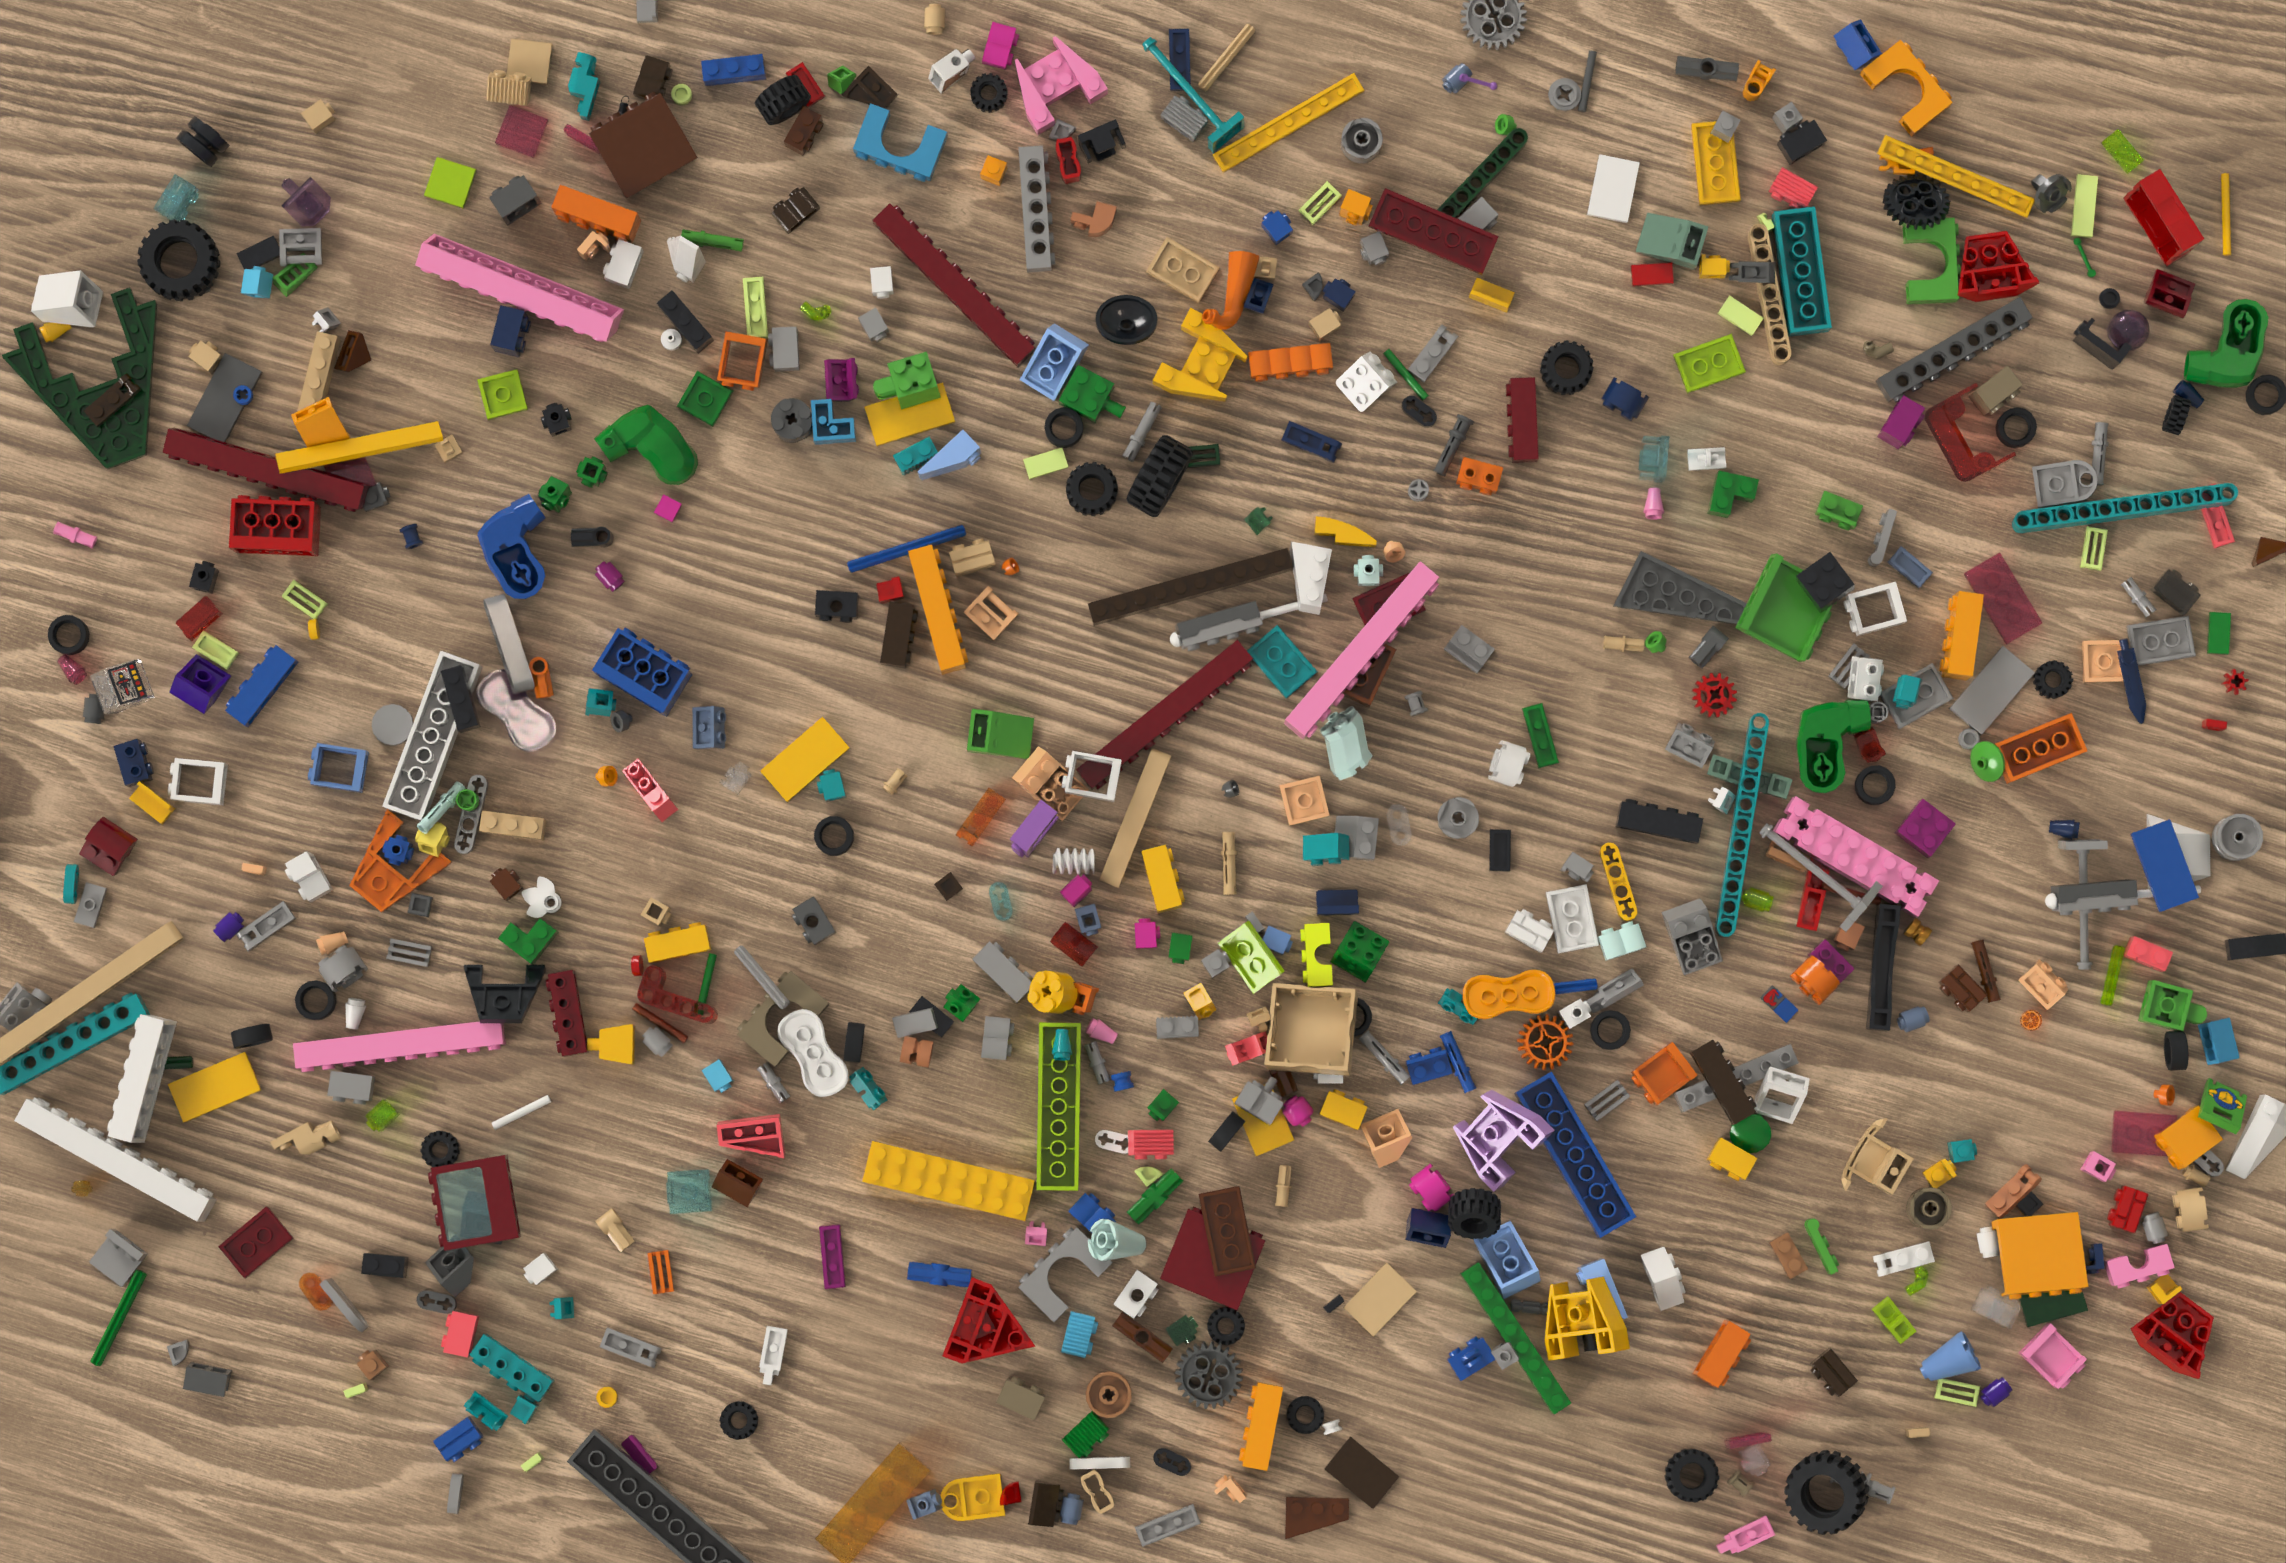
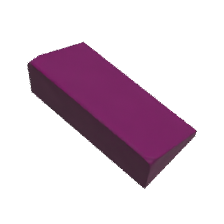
[621,1435,658,1474]

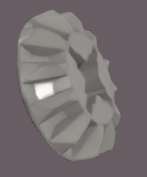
[1548,78,1581,112]

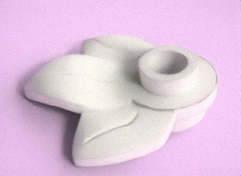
[522,876,562,918]

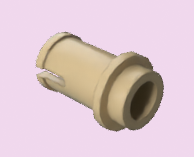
[882,768,908,795]
[2182,1164,2210,1188]

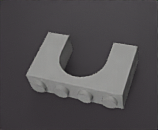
[1018,1227,1113,1322]

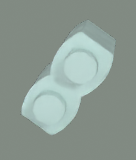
[1598,921,1646,961]

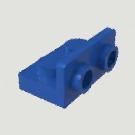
[1405,1047,1453,1085]

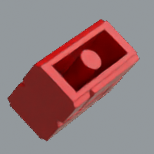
[2107,1186,2149,1234]

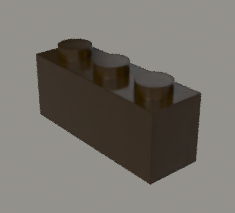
[880,602,918,668]

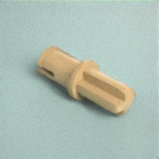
[1603,636,1645,652]
[1275,1165,1292,1207]

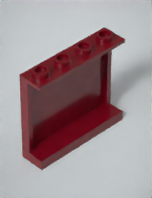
[1160,1206,1266,1310]

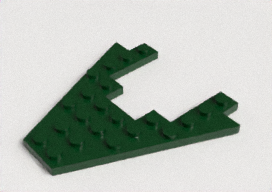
[2,287,157,470]

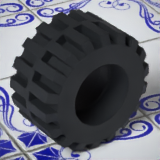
[754,75,811,125]
[1540,340,1594,395]
[1066,462,1118,516]
[1448,1188,1501,1239]
[1664,1449,1719,1503]

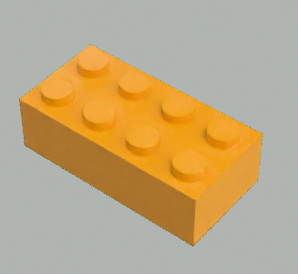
[1939,591,1984,681]
[1239,1381,1283,1471]

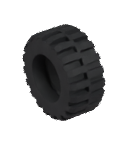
[137,219,220,301]
[1126,435,1193,517]
[1784,1450,1869,1535]

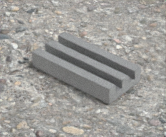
[1828,644,1870,689]
[386,938,432,967]
[1584,1080,1630,1121]

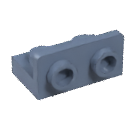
[692,706,726,749]

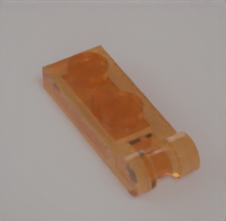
[956,788,1006,847]

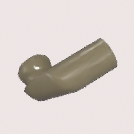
[1863,340,1894,359]

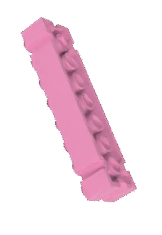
[1773,796,1939,918]

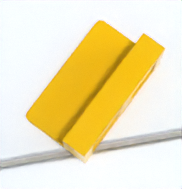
[1469,278,1515,313]
[129,781,176,825]

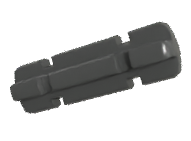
[1510,1299,1548,1315]

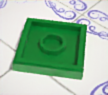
[677,371,733,427]

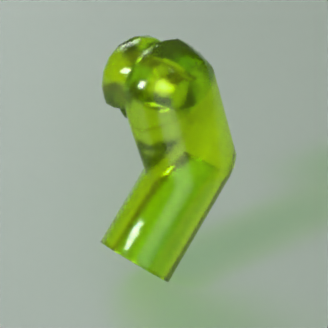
[800,301,831,321]
[1904,1266,1929,1296]

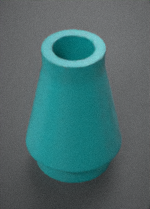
[1052,1029,1072,1061]

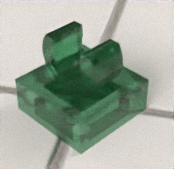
[1244,507,1273,535]

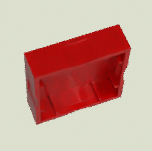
[2123,169,2204,267]

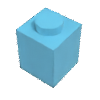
[241,266,273,298]
[702,1059,734,1093]

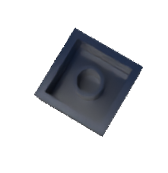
[490,305,531,357]

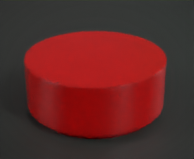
[631,955,644,976]

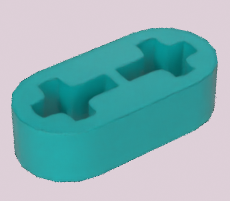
[63,864,79,904]

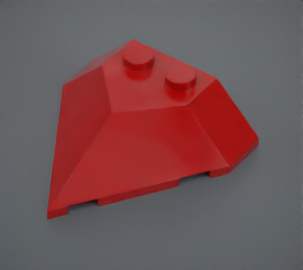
[942,1277,1035,1364]

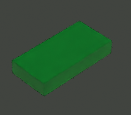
[2207,612,2231,655]

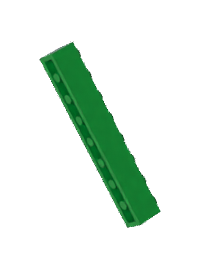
[1460,1262,1571,1415]

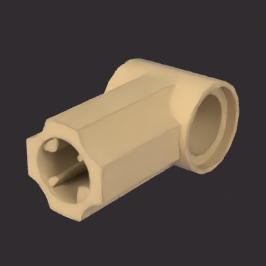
[595,1208,635,1252]

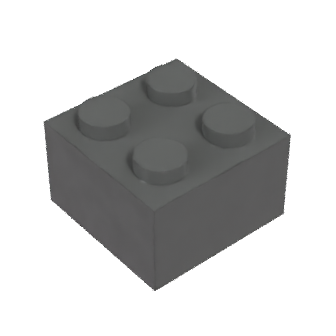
[489,175,542,226]

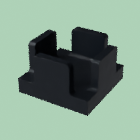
[1078,119,1126,164]

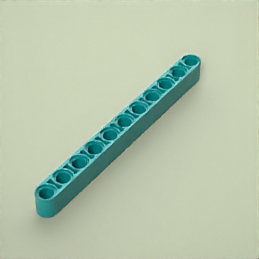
[2012,483,2238,533]
[1715,713,1769,937]

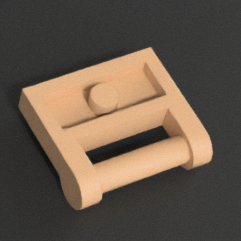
[963,586,1019,641]

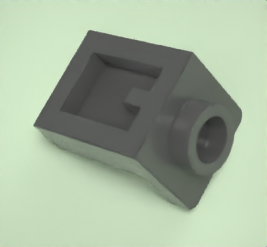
[364,482,391,512]

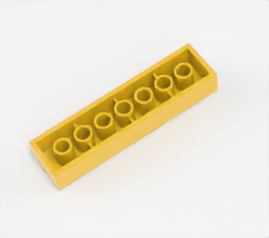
[862,1141,1035,1221]

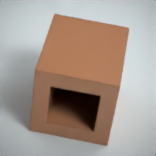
[1833,918,1865,952]

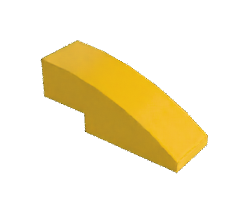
[1314,516,1377,547]

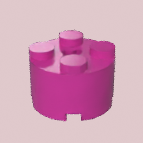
[1409,1163,1455,1212]

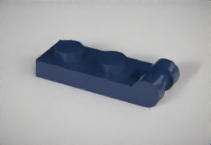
[1281,421,1342,463]

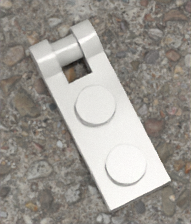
[1873,1241,1935,1277]

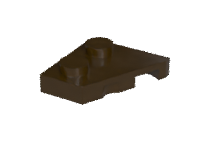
[841,66,899,109]

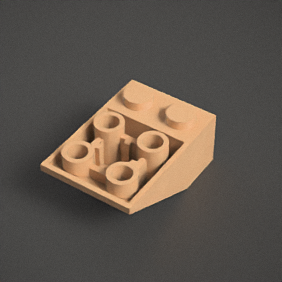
[1012,746,1089,821]

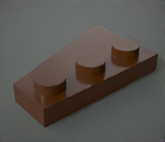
[1285,1497,1349,1539]

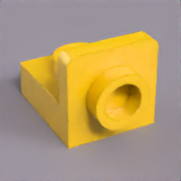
[1183,983,1217,1020]
[1922,1158,1957,1188]

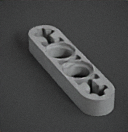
[454,775,488,854]

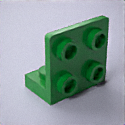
[1330,921,1389,983]

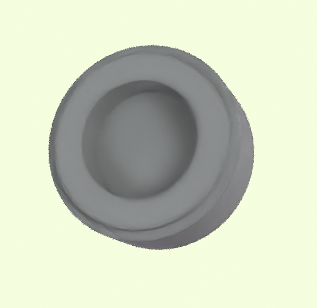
[1958,729,1980,750]
[31,988,52,1005]

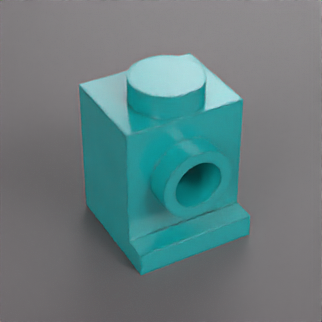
[585,688,617,716]

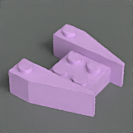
[1453,1090,1555,1192]

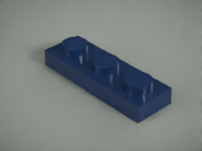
[1169,29,1191,91]

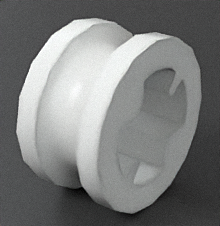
[1321,1419,1342,1435]

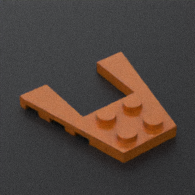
[349,809,452,913]

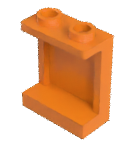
[1631,1042,1698,1106]

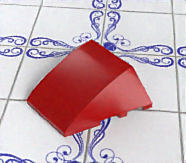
[1958,231,2039,302]
[2130,1292,2214,1379]

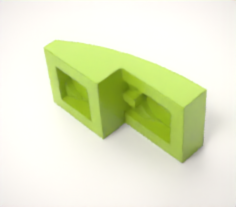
[1872,1296,1916,1344]

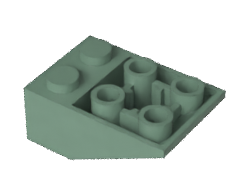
[1635,213,1709,270]

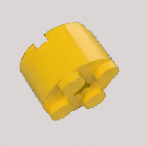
[1027,971,1078,1014]

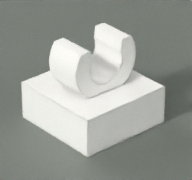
[1708,787,1736,814]

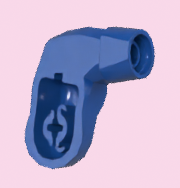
[477,494,546,599]

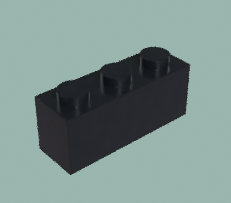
[657,290,714,354]
[441,665,481,733]

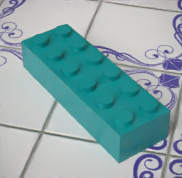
[1771,206,1832,337]

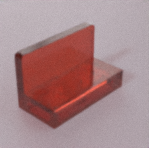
[176,596,223,641]

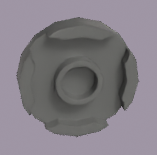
[2031,174,2072,213]

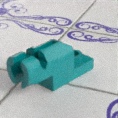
[568,52,600,121]

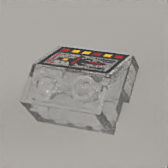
[90,659,155,714]

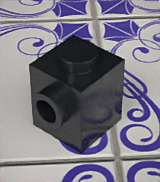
[189,561,219,594]

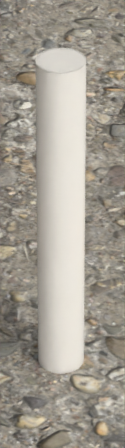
[492,1095,551,1130]

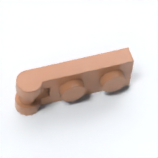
[1985,1164,2042,1219]

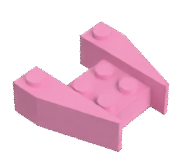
[1015,36,1108,135]

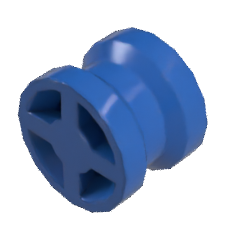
[1111,1071,1134,1092]

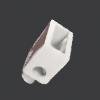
[928,49,975,94]

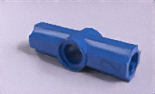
[907,1262,972,1287]

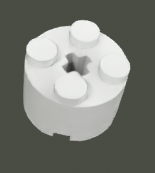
[1488,740,1530,787]

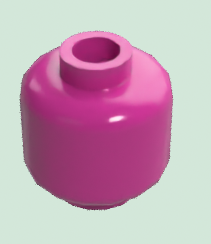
[1282,1095,1313,1127]

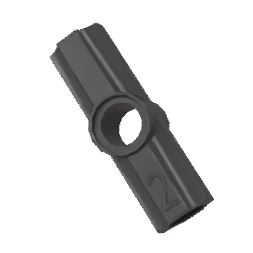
[1675,56,1739,82]

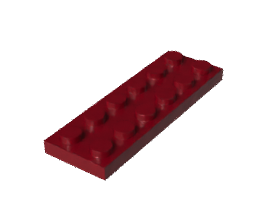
[1368,188,1499,275]

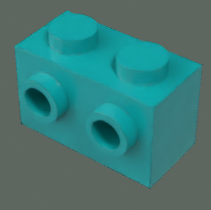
[1303,833,1349,866]

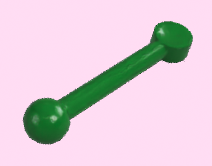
[2073,238,2096,278]

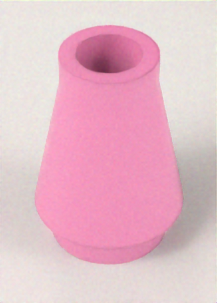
[1644,488,1664,520]
[1085,1018,1118,1044]

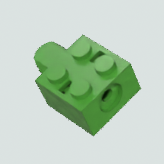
[873,351,941,410]
[2138,980,2207,1031]

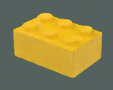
[1141,844,1185,914]

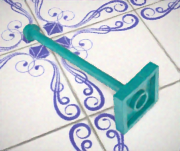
[1142,37,1245,154]

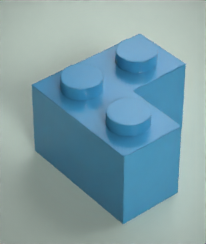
[811,399,856,445]

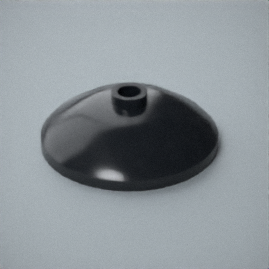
[1096,295,1157,345]

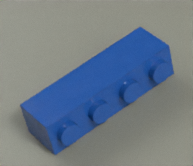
[225,645,299,727]

